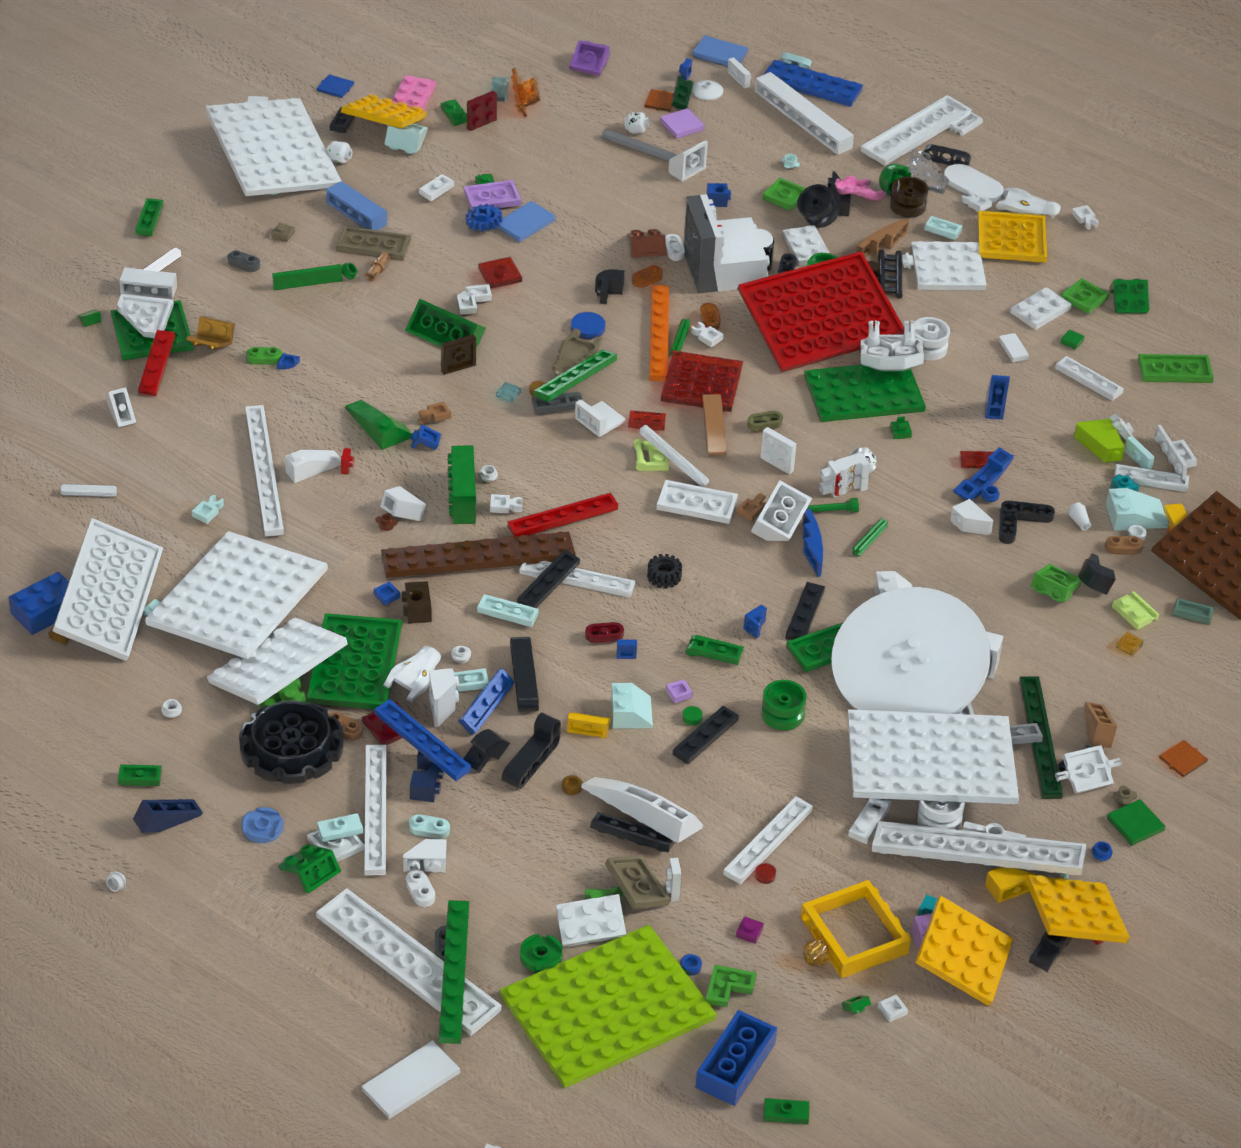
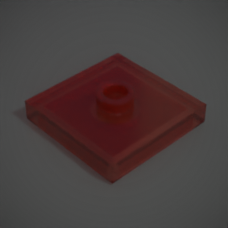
[478,257,523,289]

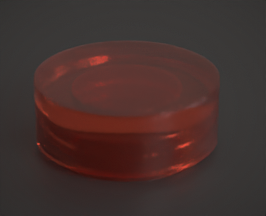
[755,863,776,884]

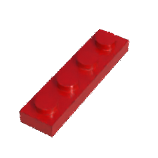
[138,330,175,396]

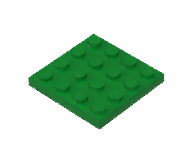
[110,300,194,361]

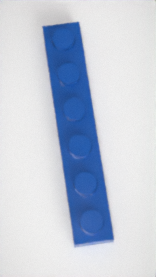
[374,699,471,781]

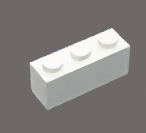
[120,268,177,300]

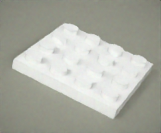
[911,241,987,291]

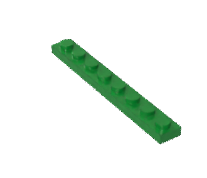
[439,900,470,1044]

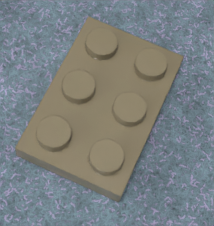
[605,855,671,909]

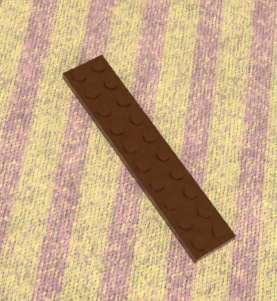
[381,531,576,578]

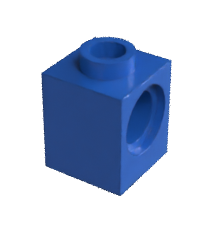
[706,183,731,207]

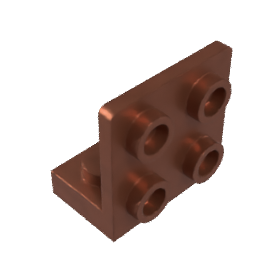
[627,229,666,257]

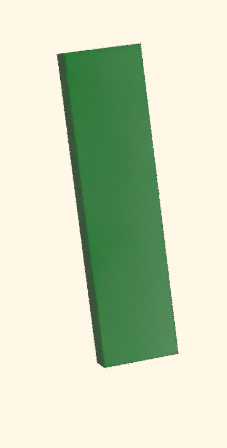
[272,264,342,291]

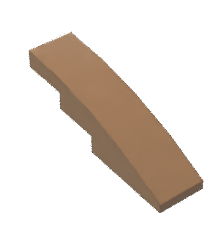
[856,218,909,257]
[702,394,726,455]

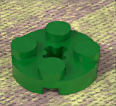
[520,934,563,974]

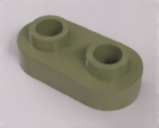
[747,411,783,431]

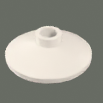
[691,80,723,101]

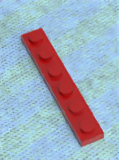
[507,492,618,537]

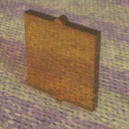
[645,89,673,112]
[1159,740,1208,777]

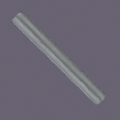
[602,129,676,161]

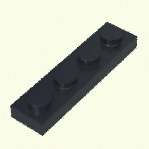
[517,550,580,608]
[785,582,825,640]
[672,706,739,765]
[590,812,675,852]

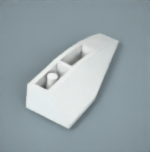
[581,777,703,843]

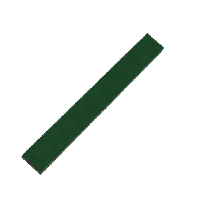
[1019,676,1063,799]

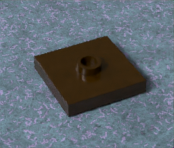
[441,334,476,375]

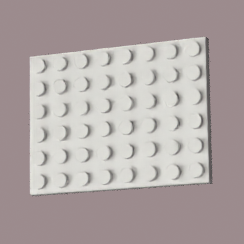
[205,98,341,196]
[146,531,328,659]
[847,710,1019,804]

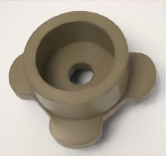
[1113,786,1137,806]

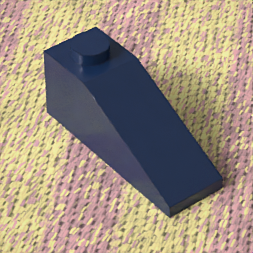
[133,799,203,833]

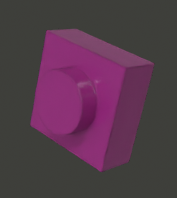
[736,916,764,944]

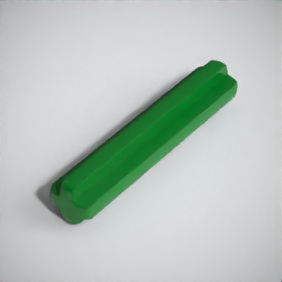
[670,318,691,356]
[852,518,888,556]

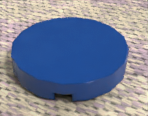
[571,312,606,339]

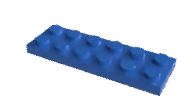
[763,60,863,107]

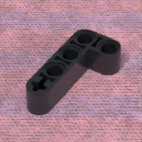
[501,712,561,789]

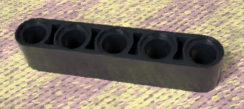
[510,636,539,712]

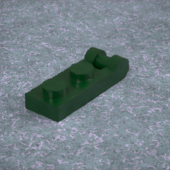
[671,76,693,110]

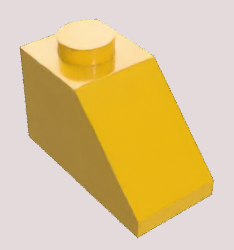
[985,867,1036,903]

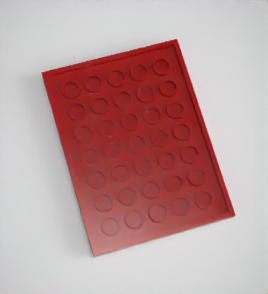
[737,251,904,372]

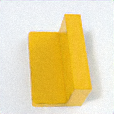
[567,712,610,738]

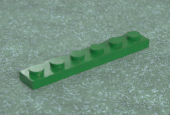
[534,349,617,402]

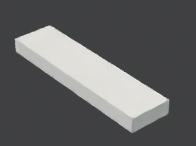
[1055,356,1124,401]
[1114,464,1189,493]

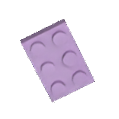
[464,180,521,210]

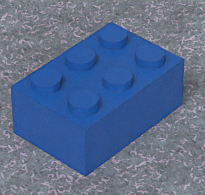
[9,571,69,635]

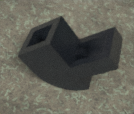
[595,269,625,304]
[1078,553,1116,595]
[463,729,510,773]

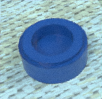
[680,954,702,976]

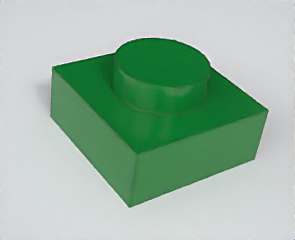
[475,174,495,185]
[841,995,871,1014]

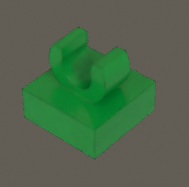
[890,416,912,439]

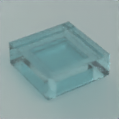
[496,382,521,403]

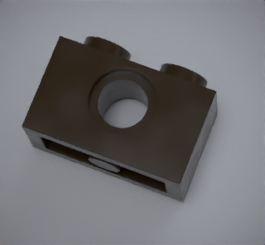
[401,581,432,624]

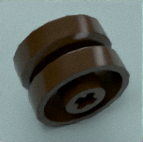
[890,176,929,218]

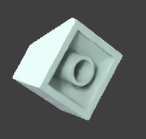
[384,124,428,154]
[611,683,653,729]

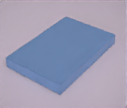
[693,36,748,66]
[496,201,556,242]

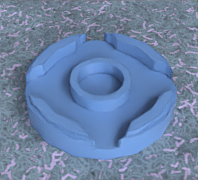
[242,807,284,843]

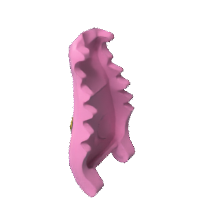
[835,175,887,201]

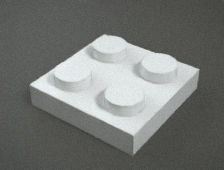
[760,427,797,474]

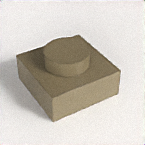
[272,223,295,242]

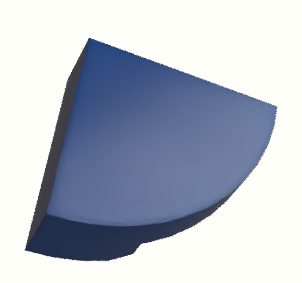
[277,353,300,370]

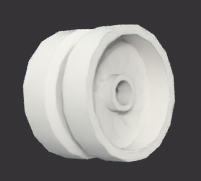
[915,317,950,361]
[917,800,965,830]

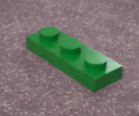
[135,198,164,236]

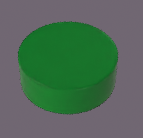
[682,706,703,725]

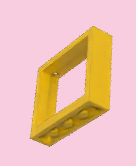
[800,880,911,979]

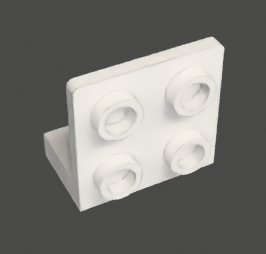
[575,399,626,437]

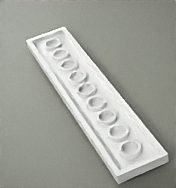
[872,821,1086,875]
[316,888,502,1036]

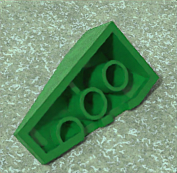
[345,400,412,450]

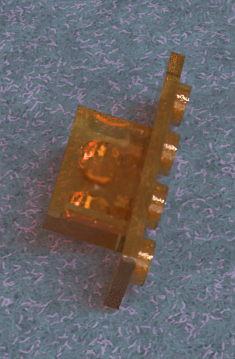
[511,68,541,117]

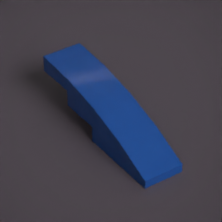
[802,509,823,577]

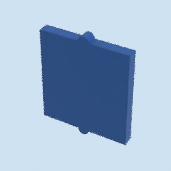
[317,74,354,98]

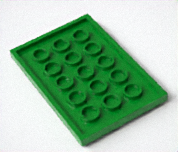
[804,365,926,422]
[307,613,403,709]

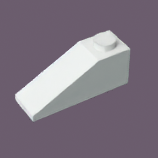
[285,450,341,483]

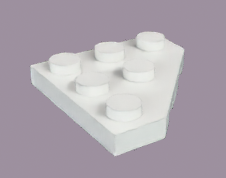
[117,294,174,338]

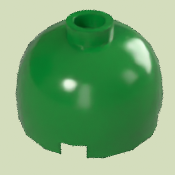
[879,163,912,196]

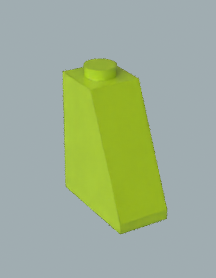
[1074,419,1125,463]

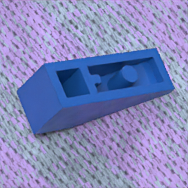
[985,375,1010,420]

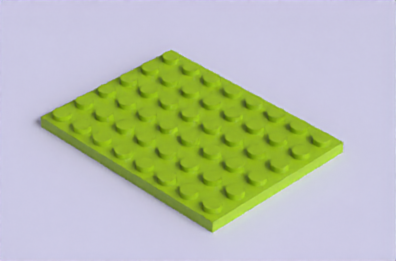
[499,924,717,1088]

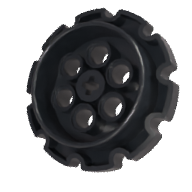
[239,700,344,784]

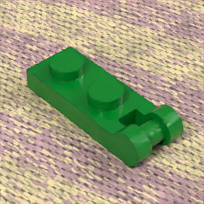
[685,635,744,665]

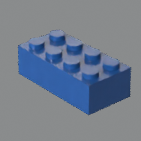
[695,1010,777,1106]

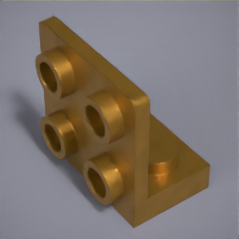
[186,316,235,350]

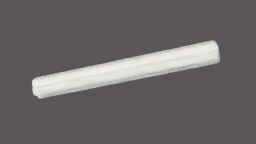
[639,425,709,487]

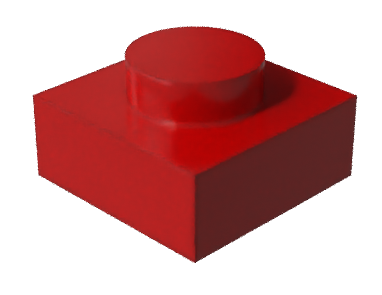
[341,448,354,475]

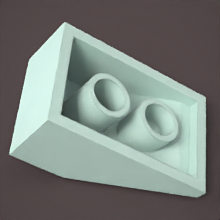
[1106,488,1169,531]

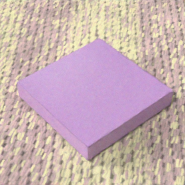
[660,108,705,139]

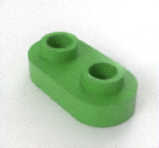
[246,347,282,364]

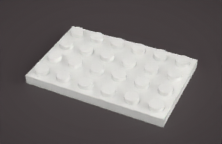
[207,618,348,705]

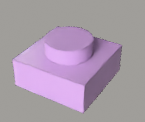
[666,679,693,703]

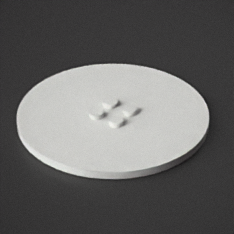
[831,587,990,714]

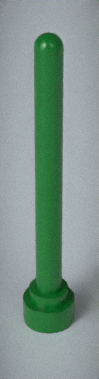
[806,498,859,513]

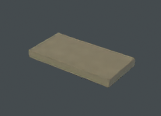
[336,226,411,261]

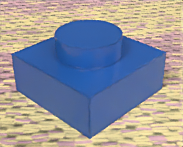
[679,58,692,80]
[373,581,400,606]
[616,639,637,659]

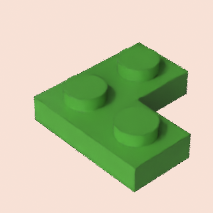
[706,965,757,1007]

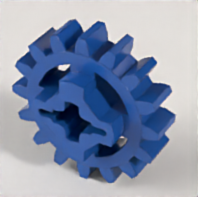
[465,204,503,232]

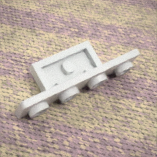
[1154,425,1197,480]

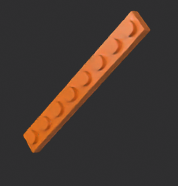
[649,285,669,381]

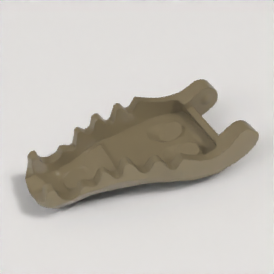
[551,328,603,376]

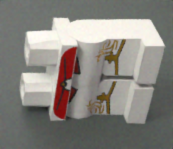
[819,452,870,498]

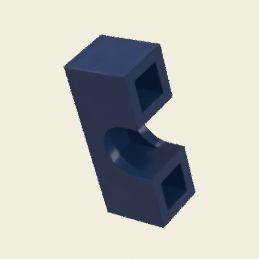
[410,743,445,802]

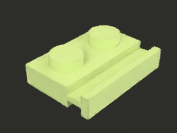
[1112,591,1159,630]

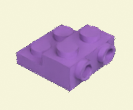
[569,40,610,76]

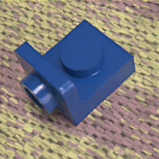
[410,424,441,450]
[743,604,767,638]

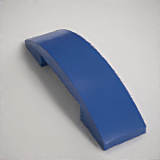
[953,447,1014,500]

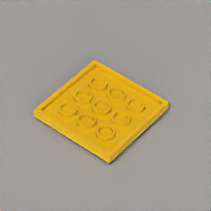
[341,94,427,129]
[978,211,1047,263]
[1026,875,1130,943]
[915,896,1013,1006]

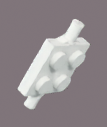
[1055,745,1122,794]

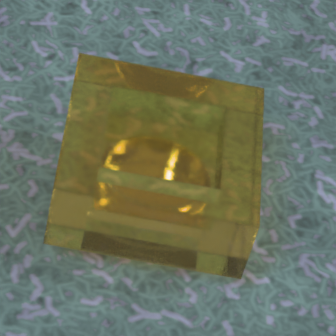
[1116,632,1144,657]

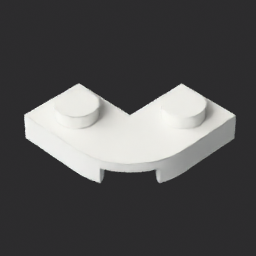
[457,284,492,315]

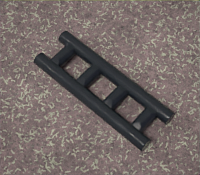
[878,249,903,299]

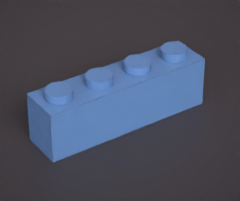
[326,181,387,230]

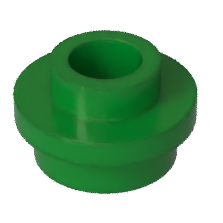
[342,262,357,280]

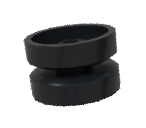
[797,184,840,228]

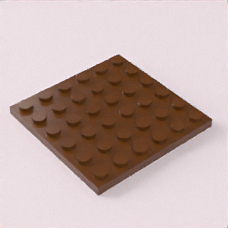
[1151,491,1241,620]

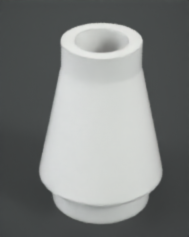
[1068,502,1091,531]

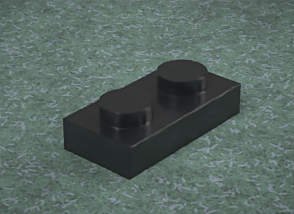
[329,107,355,133]

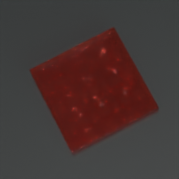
[661,350,743,412]

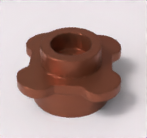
[375,513,398,531]

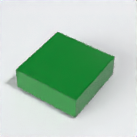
[1060,329,1085,350]

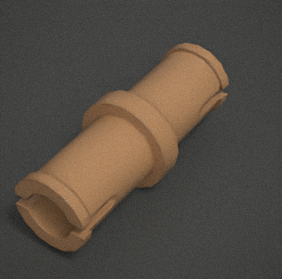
[365,252,391,282]

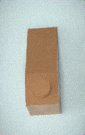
[1084,701,1117,749]

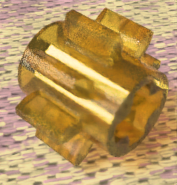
[803,939,830,966]

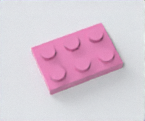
[392,75,436,110]

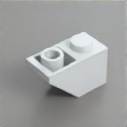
[380,486,426,521]
[403,839,447,873]

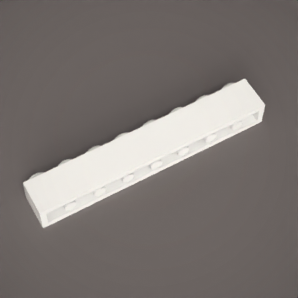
[755,72,854,155]

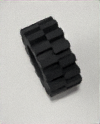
[647,554,682,589]

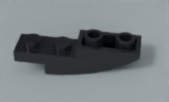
[1029,931,1073,972]

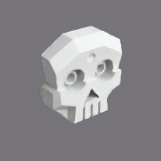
[861,320,924,371]

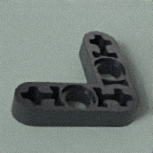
[999,500,1055,544]

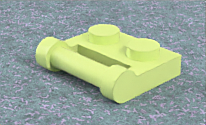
[633,438,669,471]

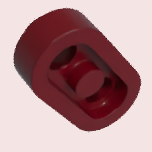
[585,622,624,643]

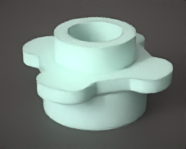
[781,154,800,169]

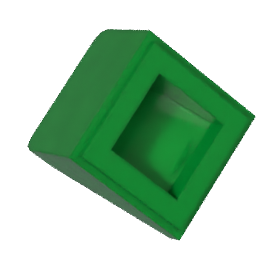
[78,310,101,327]

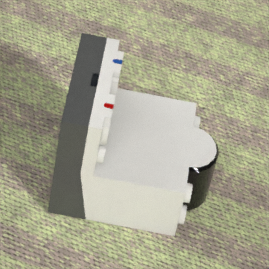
[683,194,775,293]

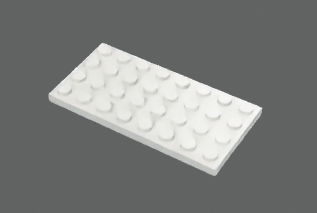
[52,518,163,661]

